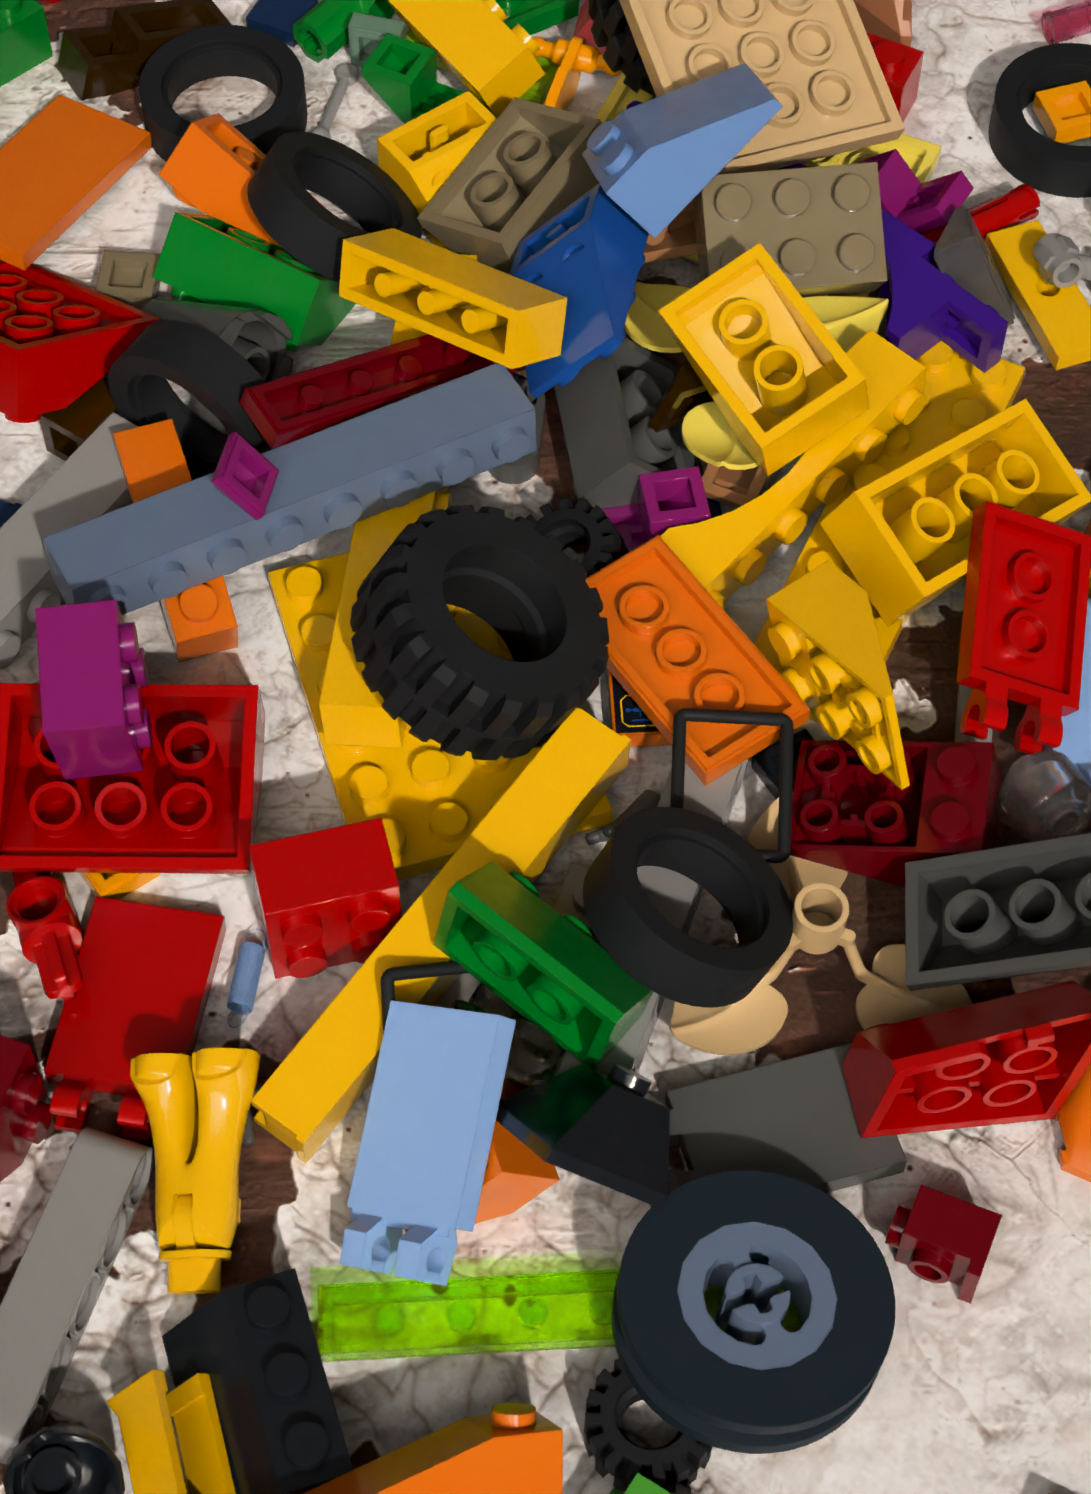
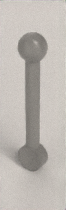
[310,63,358,139]

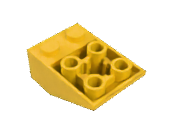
[377,91,497,252]
[766,560,910,790]

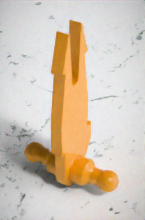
[532,36,622,111]

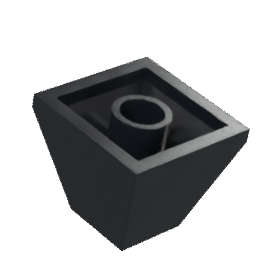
[496,1063,670,1209]

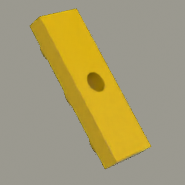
[985,220,1091,371]

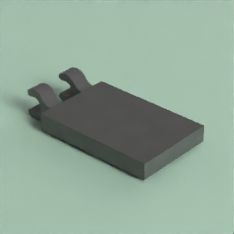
[649,1043,907,1208]

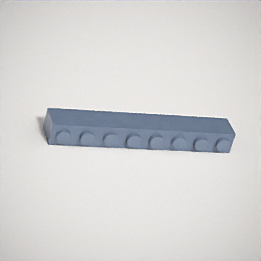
[43,363,537,615]

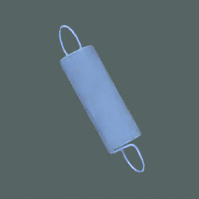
[227,929,266,1028]

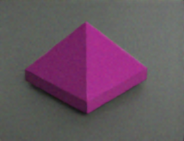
[211,432,279,520]

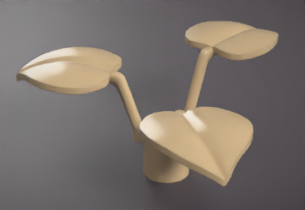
[669,792,973,1055]

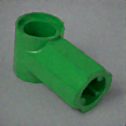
[292,0,395,63]

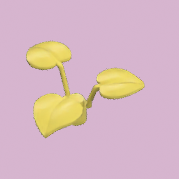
[624,281,889,470]

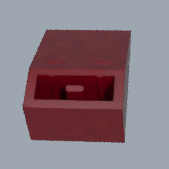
[790,740,1002,887]

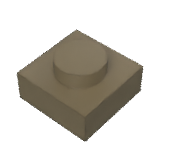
[95,250,161,309]

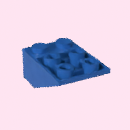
[510,184,649,398]

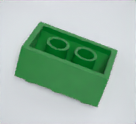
[153,212,356,352]
[433,861,653,1068]

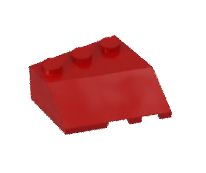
[841,980,1091,1138]

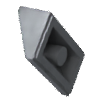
[934,205,1015,326]

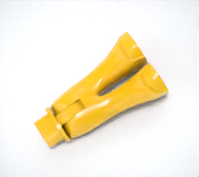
[130,1048,261,1294]

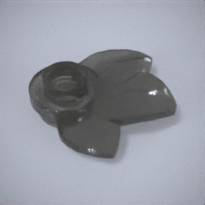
[452,983,566,1087]

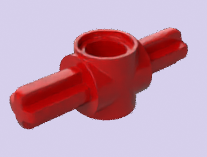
[6,872,84,1002]

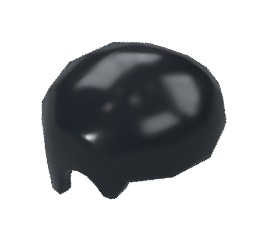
[2,1423,125,1494]

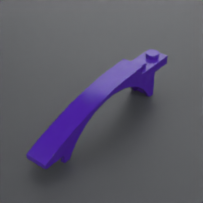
[626,100,1008,373]

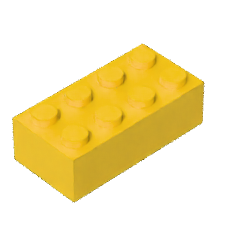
[820,399,1091,626]

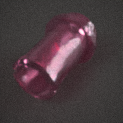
[1041,0,1091,45]

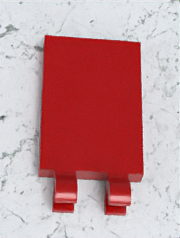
[956,501,1091,756]
[44,897,226,1144]

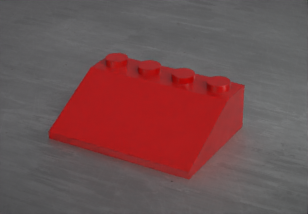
[0,260,161,423]
[0,683,265,874]

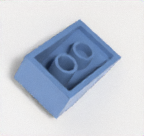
[582,63,783,238]

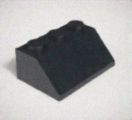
[162,1268,353,1494]

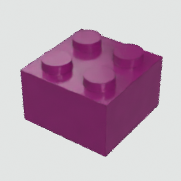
[35,599,153,780]

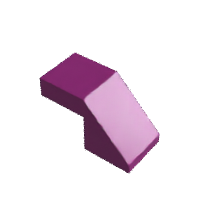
[855,149,974,233]
[582,466,711,557]

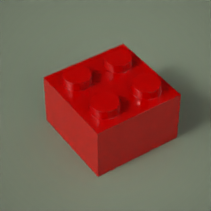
[249,818,402,979]

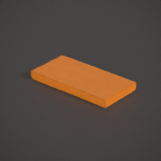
[0,94,152,271]
[585,535,810,786]

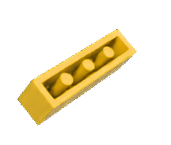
[339,228,567,369]

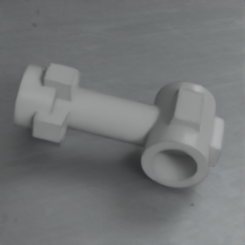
[1033,233,1091,288]

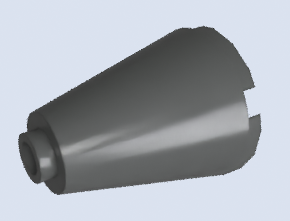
[140,298,294,415]

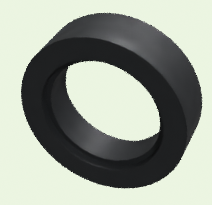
[139,25,308,162]
[988,43,1091,198]
[247,131,422,283]
[108,320,278,480]
[583,807,793,1008]

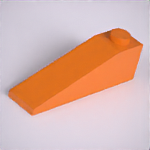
[159,113,330,248]
[113,419,238,663]
[303,1402,563,1494]

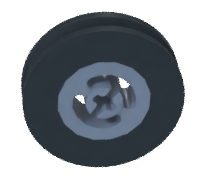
[611,1170,895,1454]

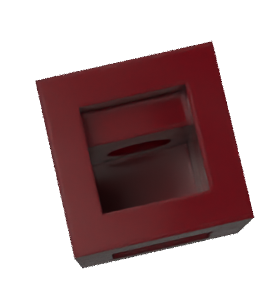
[885,1184,1002,1304]

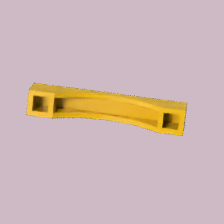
[660,329,927,609]

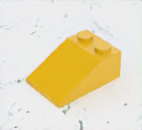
[658,243,869,476]

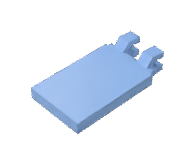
[340,1000,516,1286]

